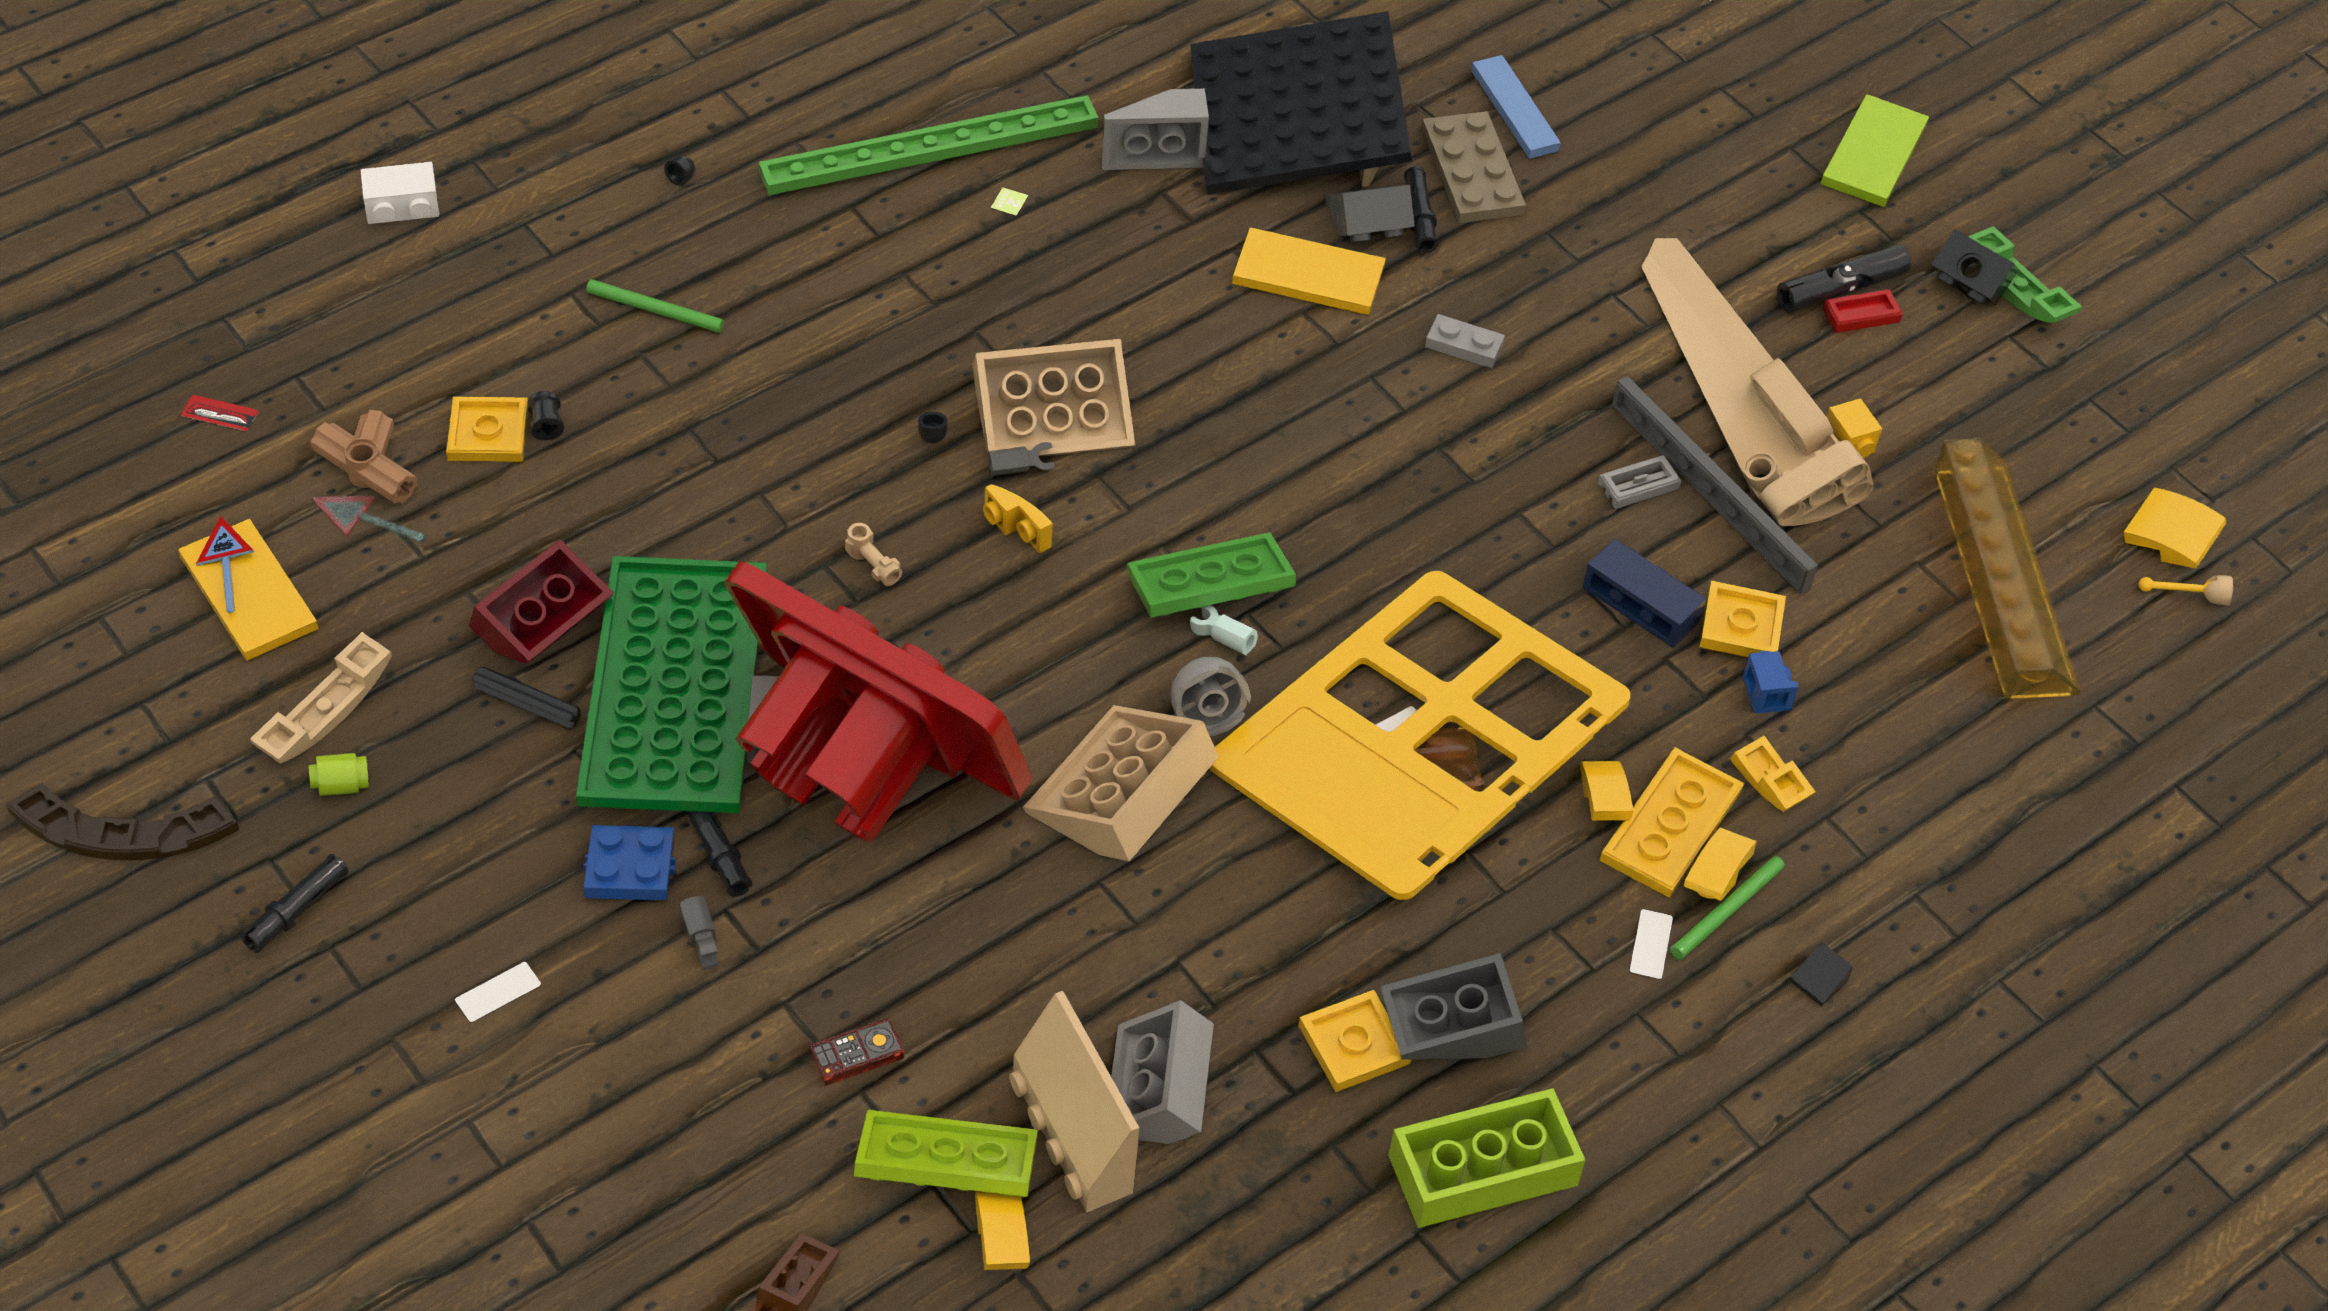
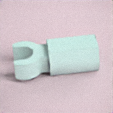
[1190,605,1258,655]

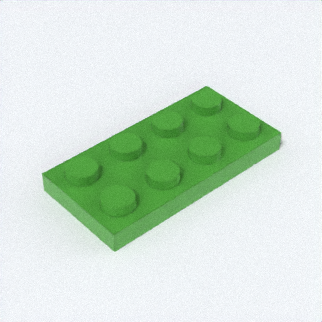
[1127,532,1296,618]

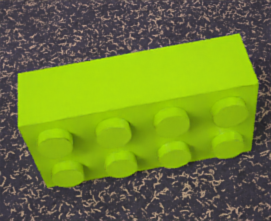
[1388,1088,1585,1228]

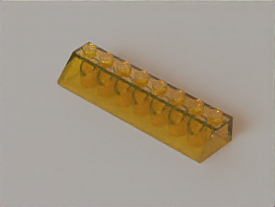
[1934,438,2081,699]

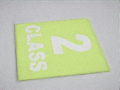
[991,188,1028,216]

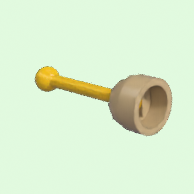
[2138,575,2233,606]

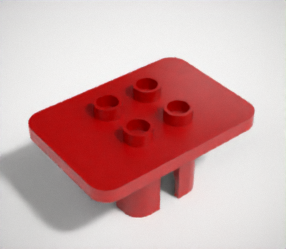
[724,561,1033,842]

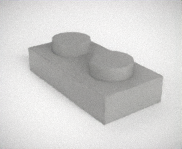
[1425,314,1505,369]

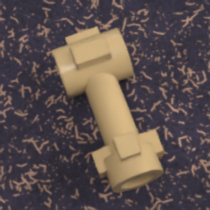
[845,523,902,586]

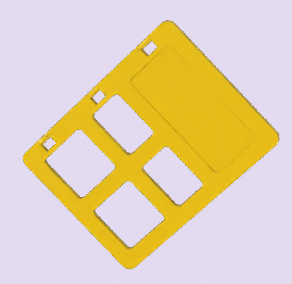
[1209,571,1630,900]

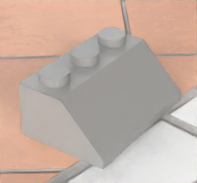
[1111,1000,1214,1144]

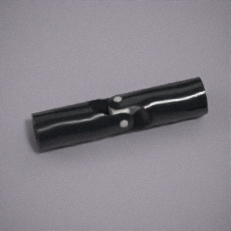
[1777,244,1911,313]

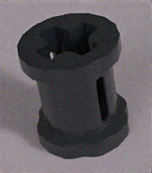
[527,391,564,441]

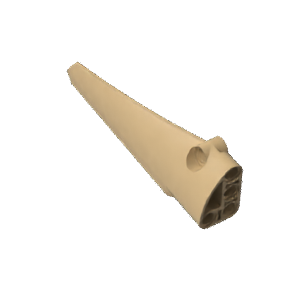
[1641,238,1873,526]

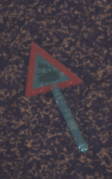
[311,496,425,541]

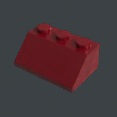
[469,539,614,664]

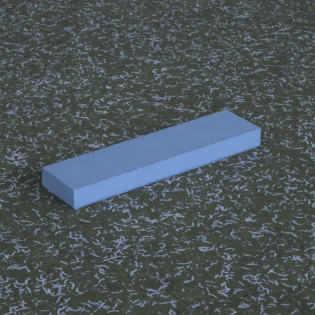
[1471,55,1561,159]

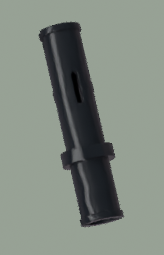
[1404,166,1438,253]
[686,811,753,897]
[240,854,349,953]

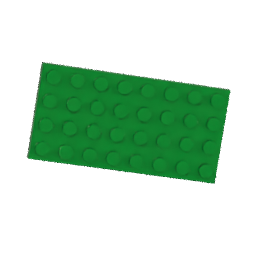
[576,556,767,813]

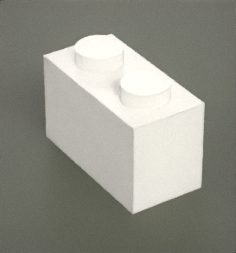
[361,162,439,224]

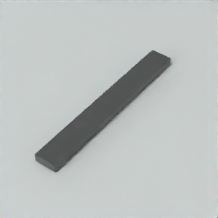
[1612,376,1818,594]

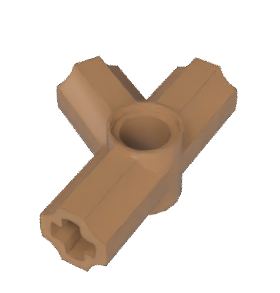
[310,410,417,504]

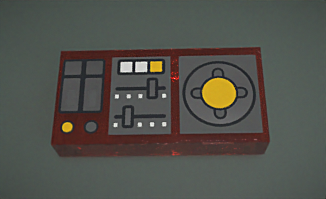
[810,1018,904,1086]

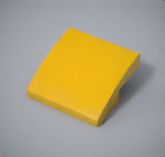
[2124,487,2226,569]

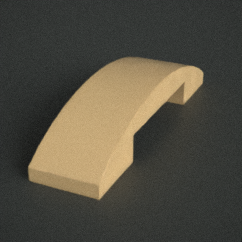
[250,632,392,764]

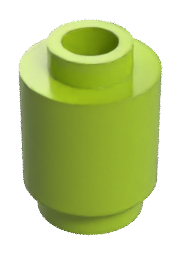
[309,753,369,796]

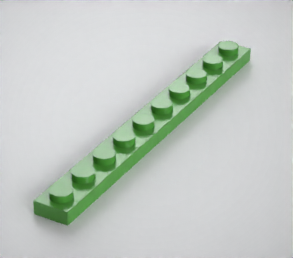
[759,95,1099,195]

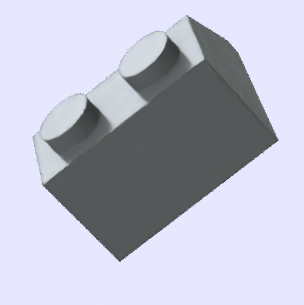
[1325,185,1415,242]

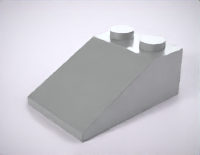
[1102,88,1209,170]

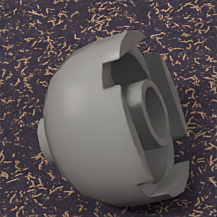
[1170,657,1251,736]

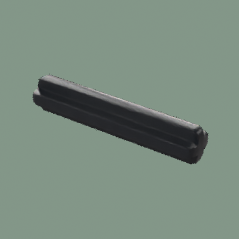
[472,666,581,728]

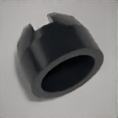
[664,155,695,186]
[918,412,948,444]

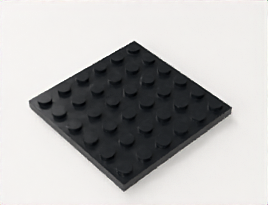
[1190,11,1412,195]

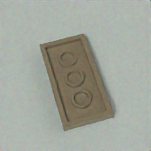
[1421,111,1526,223]

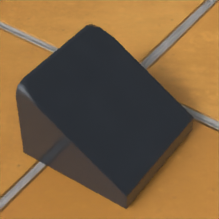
[1790,943,1853,1006]

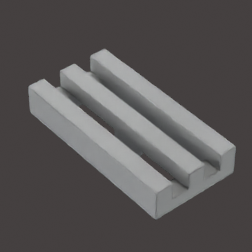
[1598,455,1681,509]

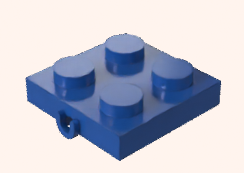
[583,825,676,900]

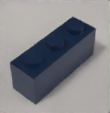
[1582,539,1706,648]

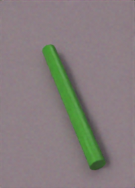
[586,279,724,333]
[1670,856,1785,960]

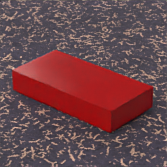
[1823,289,1903,333]

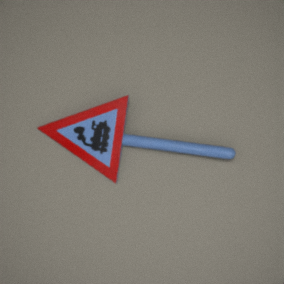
[196,516,254,613]

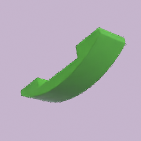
[1968,226,2082,323]

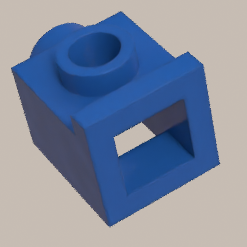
[1742,651,1799,714]

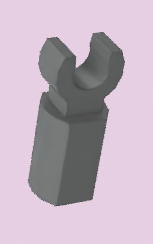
[988,442,1055,476]
[679,896,719,970]

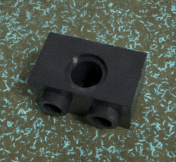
[1931,229,2019,305]

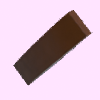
[748,1233,840,1311]

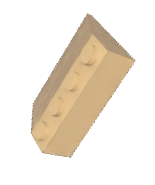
[972,339,1135,457]
[1023,705,1219,861]
[1009,991,1140,1213]

